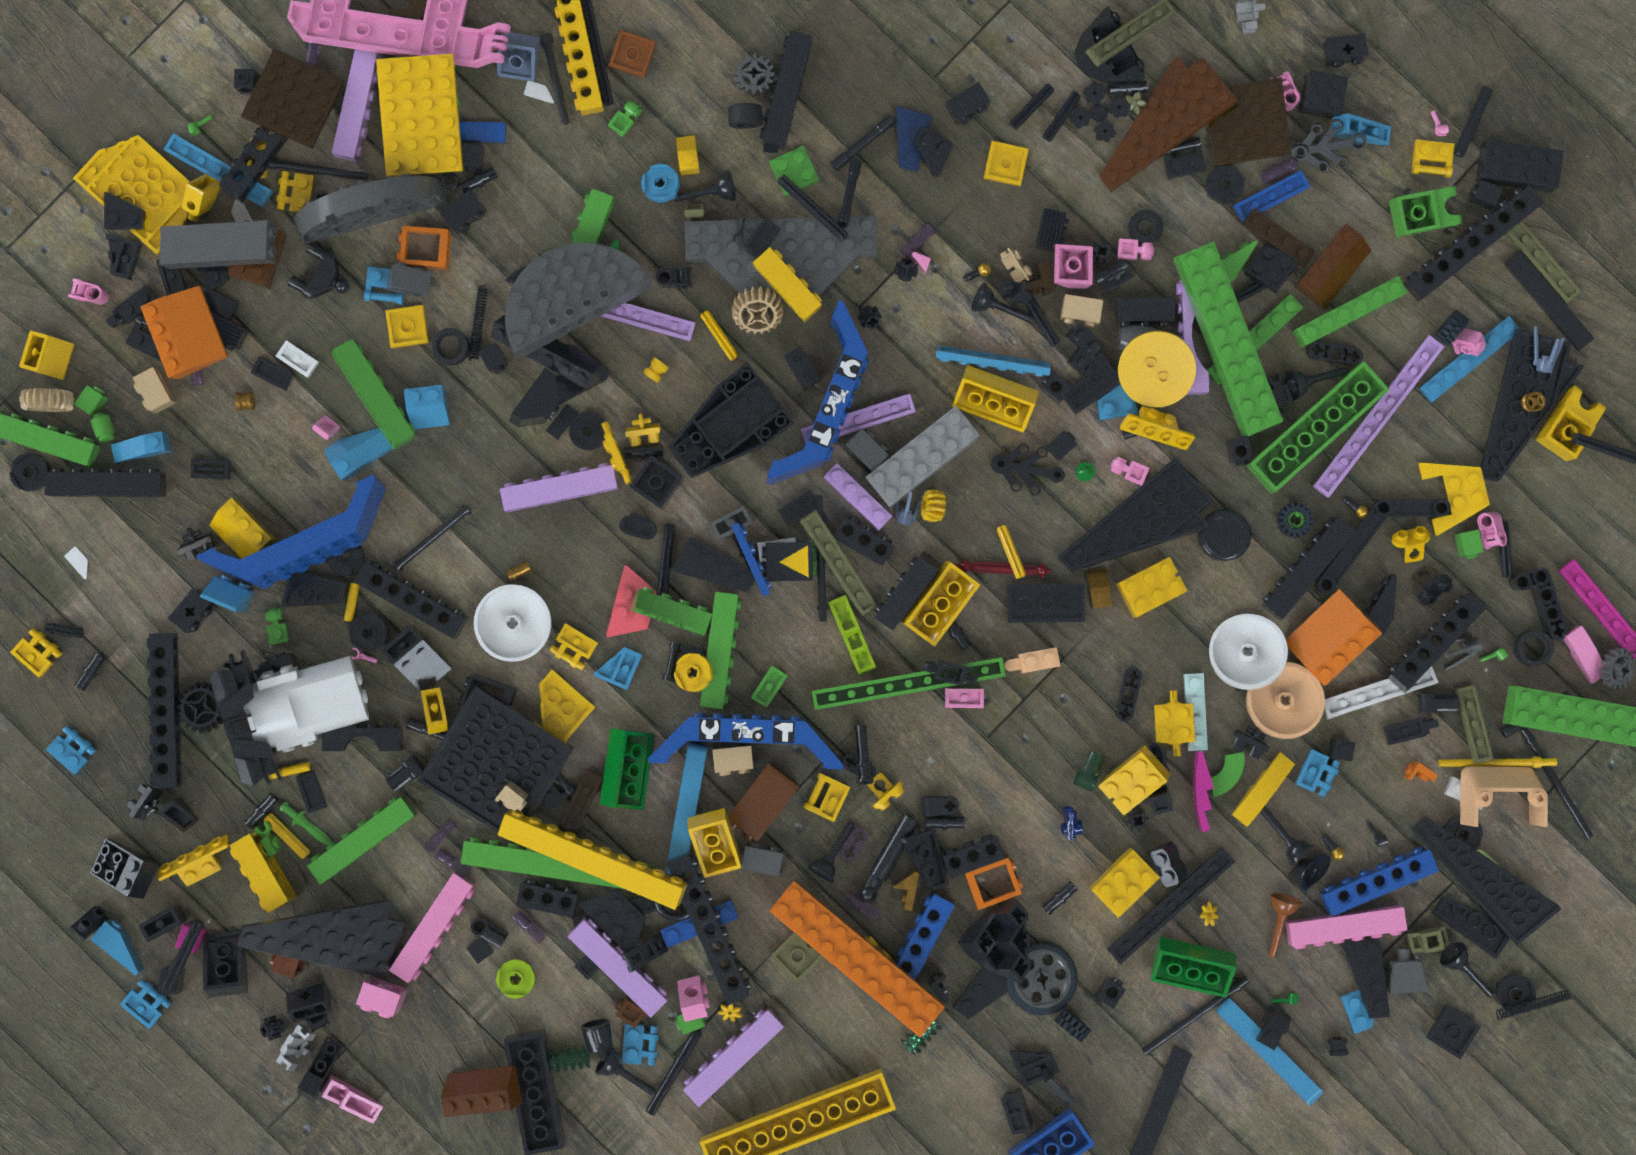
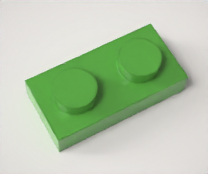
[751,666,788,708]

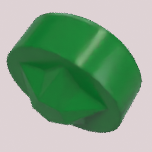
[1075,462,1095,482]

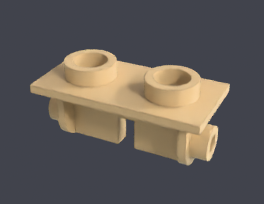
[1000,247,1033,283]

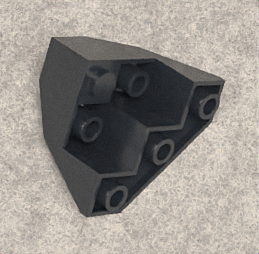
[1074,6,1145,83]

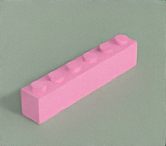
[389,871,475,983]
[1285,905,1407,949]

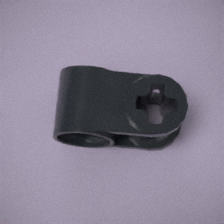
[656,267,693,289]
[922,796,959,817]

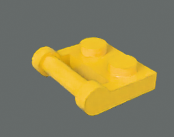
[1412,139,1454,178]
[803,772,851,822]

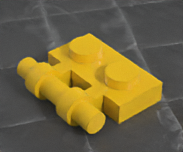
[276,171,315,213]
[549,623,599,671]
[10,628,63,678]

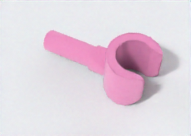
[1431,110,1449,136]
[349,648,378,664]

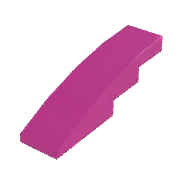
[1193,751,1214,832]

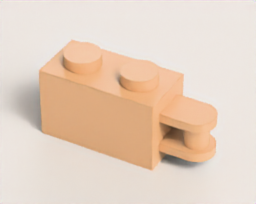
[1004,647,1060,673]

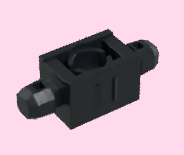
[923,660,978,686]

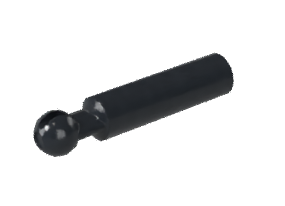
[859,813,919,903]

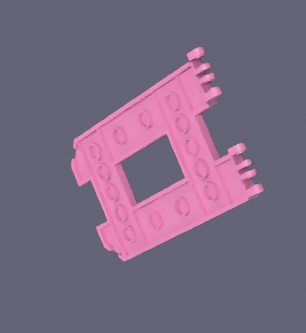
[287,0,511,68]

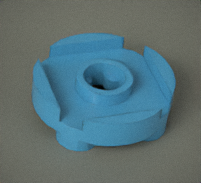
[641,164,680,203]

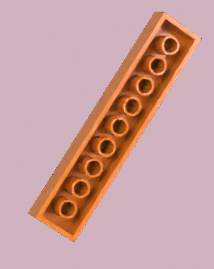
[769,880,945,1037]

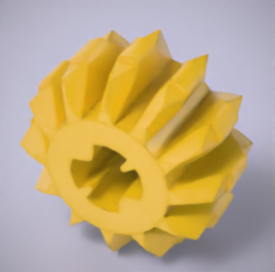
[920,489,946,522]

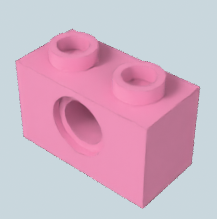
[677,975,710,1022]

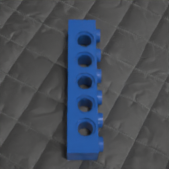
[1319,847,1439,916]
[896,892,955,980]

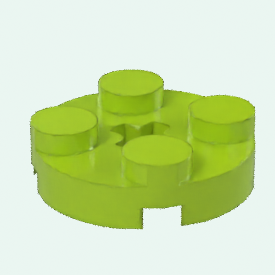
[496,959,536,999]

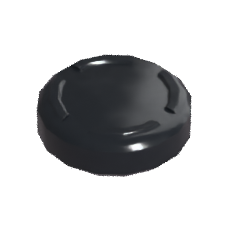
[1197,509,1252,562]

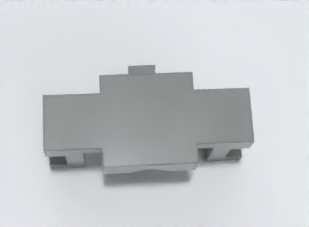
[1235,0,1266,35]
[276,1024,316,1071]

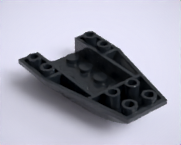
[668,362,794,478]

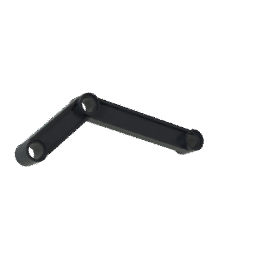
[1314,499,1451,594]

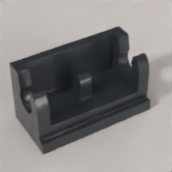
[1001,1088,1033,1135]

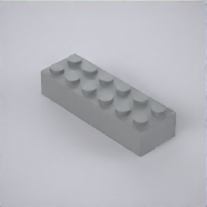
[865,406,980,510]

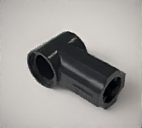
[1418,693,1459,713]
[385,754,425,792]
[470,916,509,948]

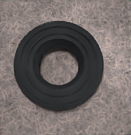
[1128,209,1163,244]

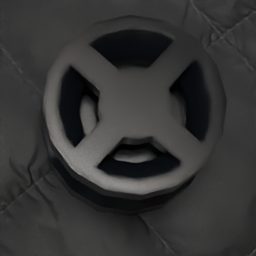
[1328,1037,1349,1056]

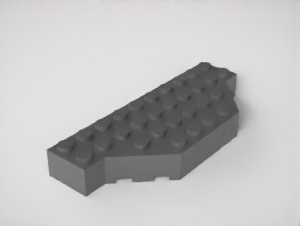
[684,216,877,299]

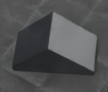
[158,797,199,833]

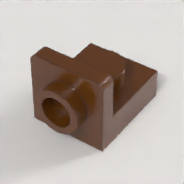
[615,996,646,1028]

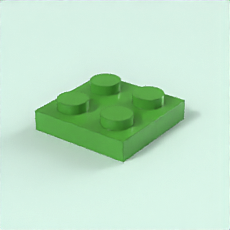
[769,146,819,197]

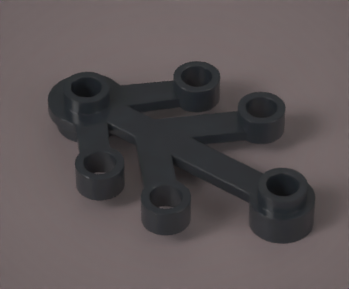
[1291,119,1367,173]
[991,443,1065,496]

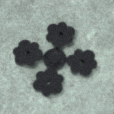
[1070,83,1130,142]

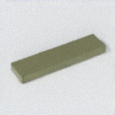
[1454,685,1494,764]

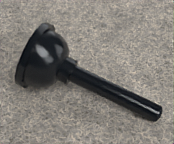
[673,170,736,202]
[971,283,1034,323]
[1284,367,1348,400]
[1260,806,1314,866]
[807,821,855,883]
[1439,942,1494,997]
[595,1047,656,1096]

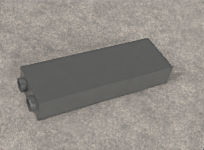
[159,220,277,269]

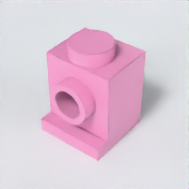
[1452,328,1486,356]

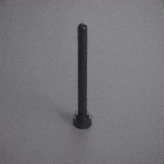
[538,33,569,125]

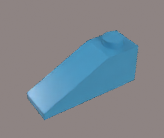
[1332,113,1391,146]
[111,431,172,464]
[90,919,144,976]

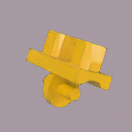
[625,413,661,446]

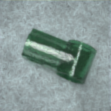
[1073,751,1106,792]

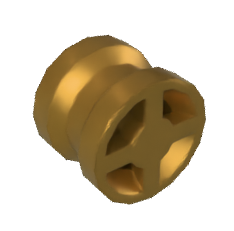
[235,391,255,411]
[1521,392,1545,412]

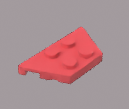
[606,565,657,637]

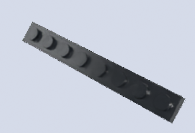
[1107,847,1235,965]

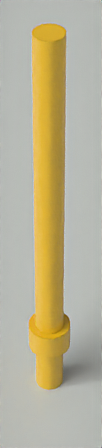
[1438,756,1557,768]

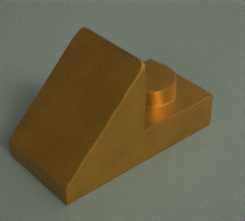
[1086,568,1112,609]
[892,870,919,911]

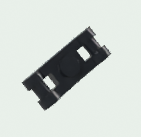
[621,933,669,973]

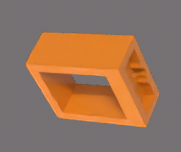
[397,226,451,270]
[965,856,1023,910]

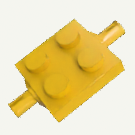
[601,421,633,485]
[1154,690,1196,756]

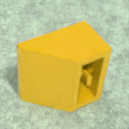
[19,330,75,381]

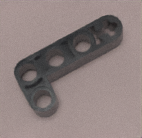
[1509,568,1568,640]

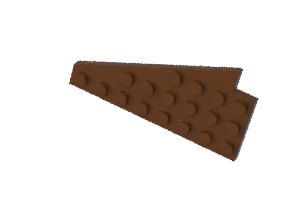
[1099,56,1237,192]

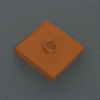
[608,30,657,79]

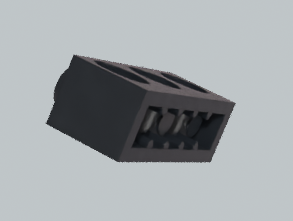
[833,516,894,567]
[942,834,1005,878]
[516,879,580,918]

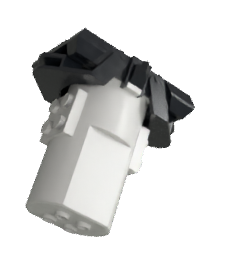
[210,650,369,786]

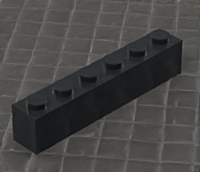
[759,31,813,151]
[491,315,603,389]
[44,469,166,497]
[1261,517,1356,620]

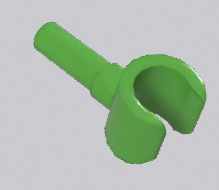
[188,115,213,136]
[1479,648,1509,662]

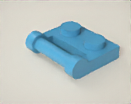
[364,267,405,305]

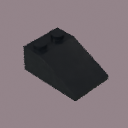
[203,930,248,998]

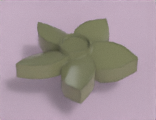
[1126,91,1147,115]

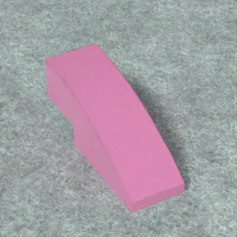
[1563,626,1603,684]
[321,1075,383,1124]

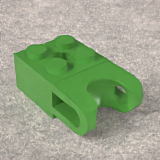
[1389,186,1463,238]

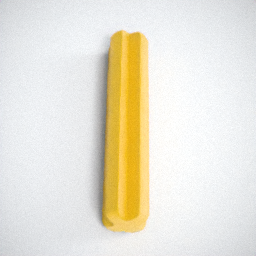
[700,310,738,361]
[997,525,1026,579]
[264,813,310,859]

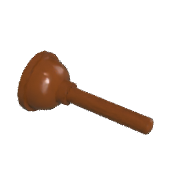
[1269,893,1302,958]

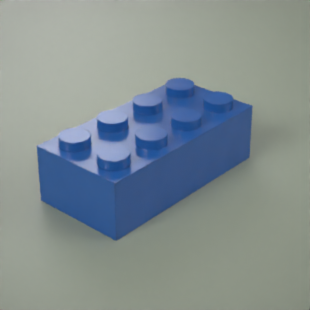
[1007,1108,1095,1155]

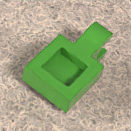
[255,821,283,857]

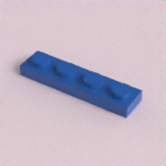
[1233,170,1310,223]
[731,523,772,596]
[660,899,739,948]

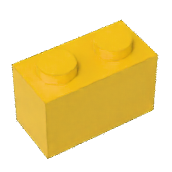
[421,687,448,735]

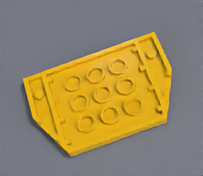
[73,135,190,256]

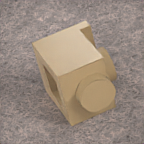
[495,781,528,811]

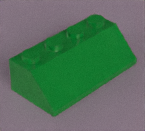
[600,728,654,810]
[1150,937,1237,998]

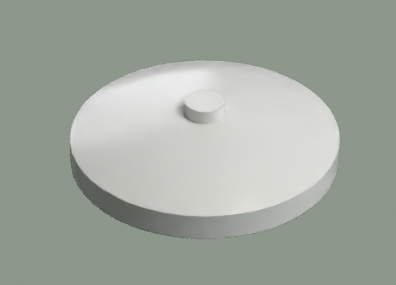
[474,585,552,662]
[1209,614,1288,690]

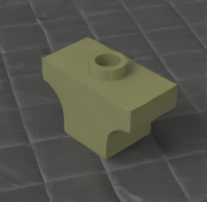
[1406,925,1450,953]

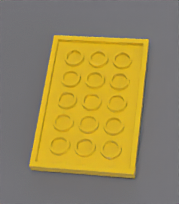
[376,54,463,177]

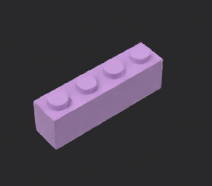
[823,463,892,531]

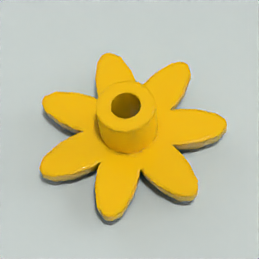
[1200,901,1219,926]
[717,1004,742,1022]

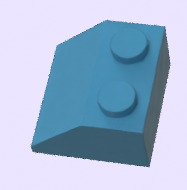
[404,385,450,430]
[200,575,255,613]

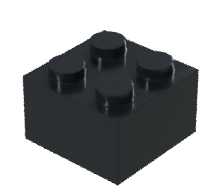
[1299,70,1348,119]
[629,455,684,510]

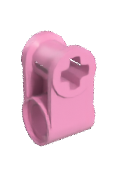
[1271,71,1300,111]
[68,278,109,305]
[1477,511,1507,549]

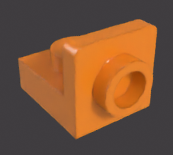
[1404,761,1438,782]

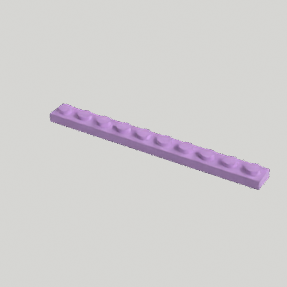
[1312,335,1445,498]

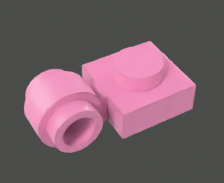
[1117,238,1154,260]
[1110,457,1149,486]

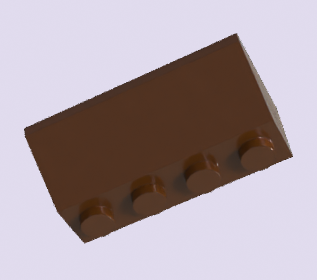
[1294,223,1372,310]
[441,1065,522,1117]

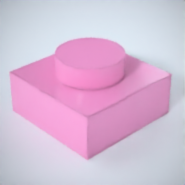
[312,415,341,440]

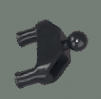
[288,242,350,299]

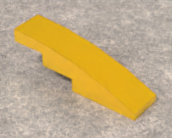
[1232,752,1295,827]

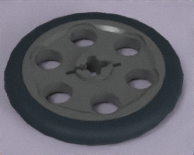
[1006,941,1078,1016]

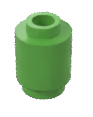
[90,413,115,442]

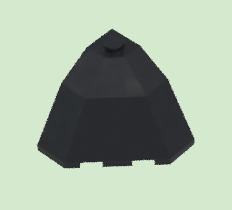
[958,899,1031,983]

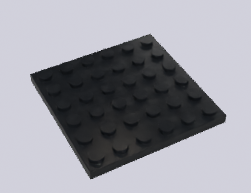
[418,685,575,843]

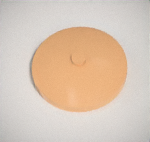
[1246,662,1325,739]

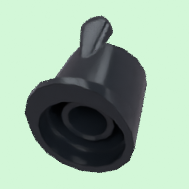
[580,1018,613,1061]

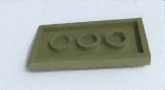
[770,901,845,984]

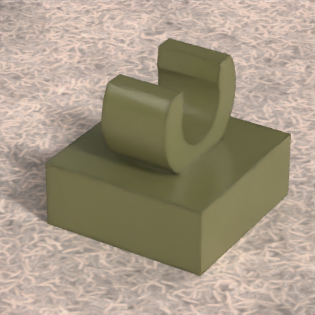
[684,203,705,221]

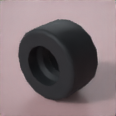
[728,103,763,129]

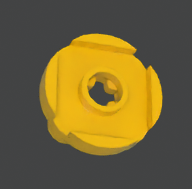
[674,653,714,692]

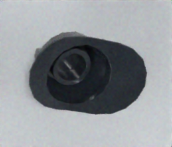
[1290,854,1330,891]

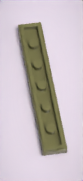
[1086,0,1176,67]
[1499,214,1582,304]
[799,510,878,616]

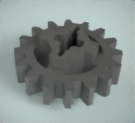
[733,53,775,96]
[1599,647,1636,690]

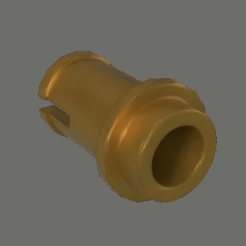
[506,561,532,581]

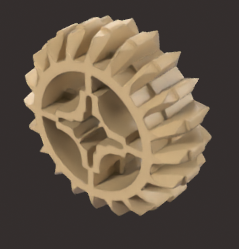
[732,286,784,335]
[19,388,74,412]

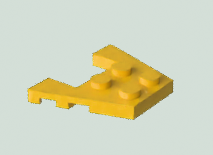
[1418,463,1490,536]

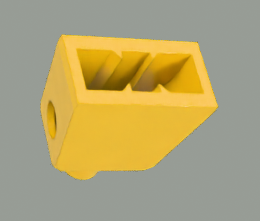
[182,174,220,222]

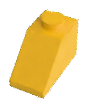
[676,135,700,176]

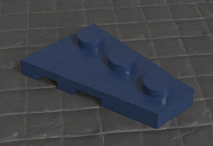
[896,106,933,172]

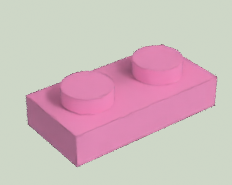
[945,688,984,708]

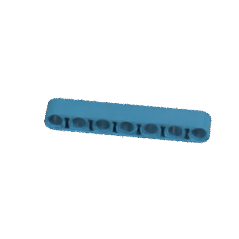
[666,742,708,877]
[1215,997,1324,1106]

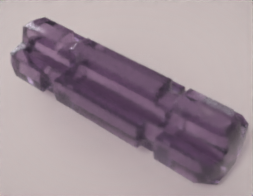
[424,819,456,853]

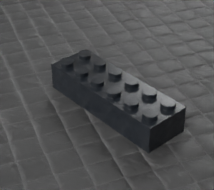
[504,1029,566,1155]

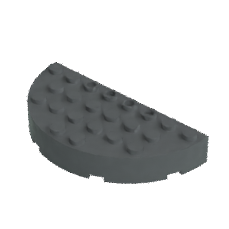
[294,174,449,245]
[505,243,653,360]

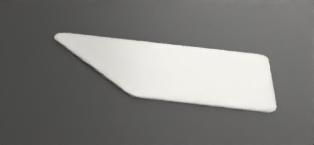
[524,81,554,104]
[231,199,252,222]
[64,547,88,579]

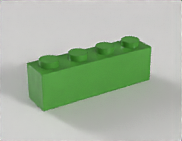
[630,586,712,636]

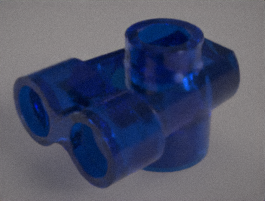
[1061,807,1083,840]

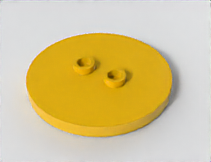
[1118,331,1196,407]

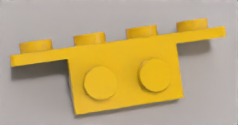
[1120,406,1195,450]
[157,834,229,887]

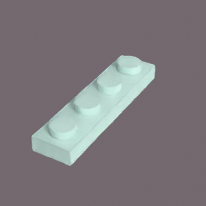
[1183,673,1208,751]

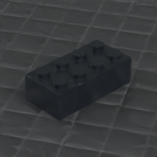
[1476,139,1564,193]

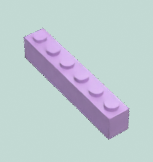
[332,49,384,162]
[500,463,619,512]
[568,917,668,1017]
[683,1007,784,1107]

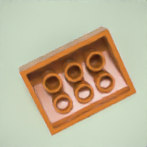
[141,286,228,379]
[1286,588,1382,686]

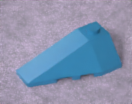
[324,428,393,481]

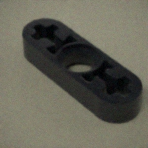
[1306,341,1363,366]
[1115,667,1142,722]

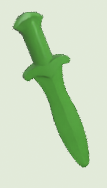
[279,802,333,846]

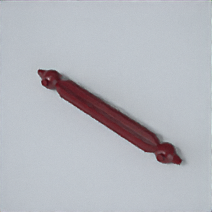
[956,558,1052,578]

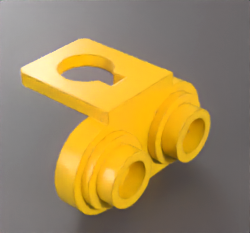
[1392,526,1430,563]
[868,772,905,811]

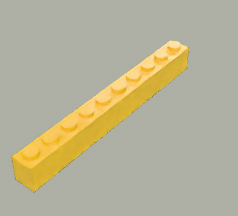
[498,810,687,910]

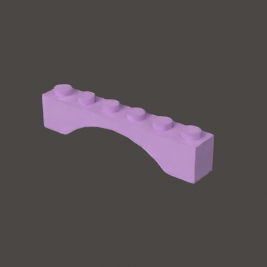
[1176,280,1209,395]

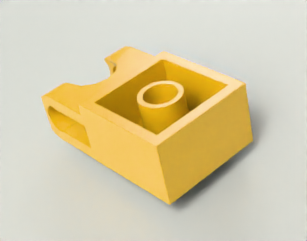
[1535,385,1606,461]

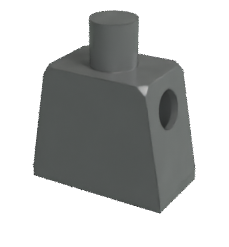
[1386,948,1428,994]

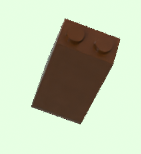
[728,762,800,841]

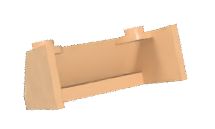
[1460,766,1548,827]

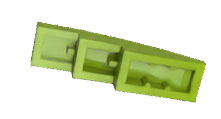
[828,595,877,676]

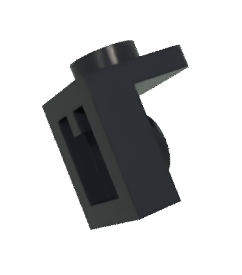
[928,972,949,1004]

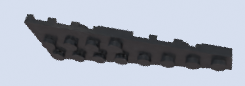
[1410,816,1562,946]

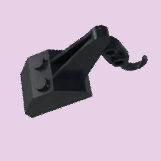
[509,339,609,428]

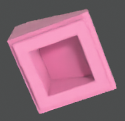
[911,252,931,274]

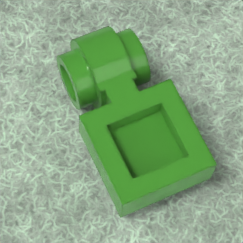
[607,100,642,138]
[265,607,290,645]

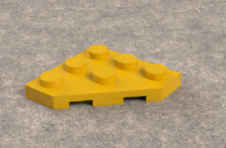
[539,669,596,741]

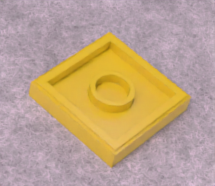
[983,141,1029,187]
[385,305,429,349]

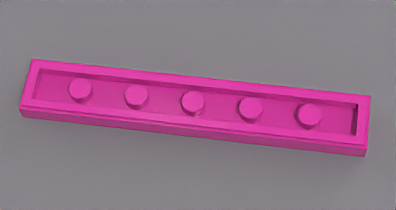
[1558,559,1636,659]

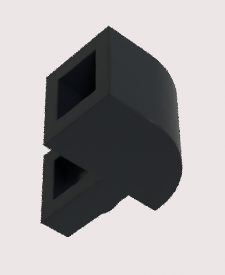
[1256,1004,1291,1051]

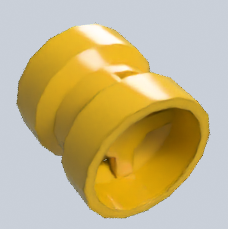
[643,357,669,384]

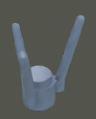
[1533,326,1565,374]
[895,490,927,526]

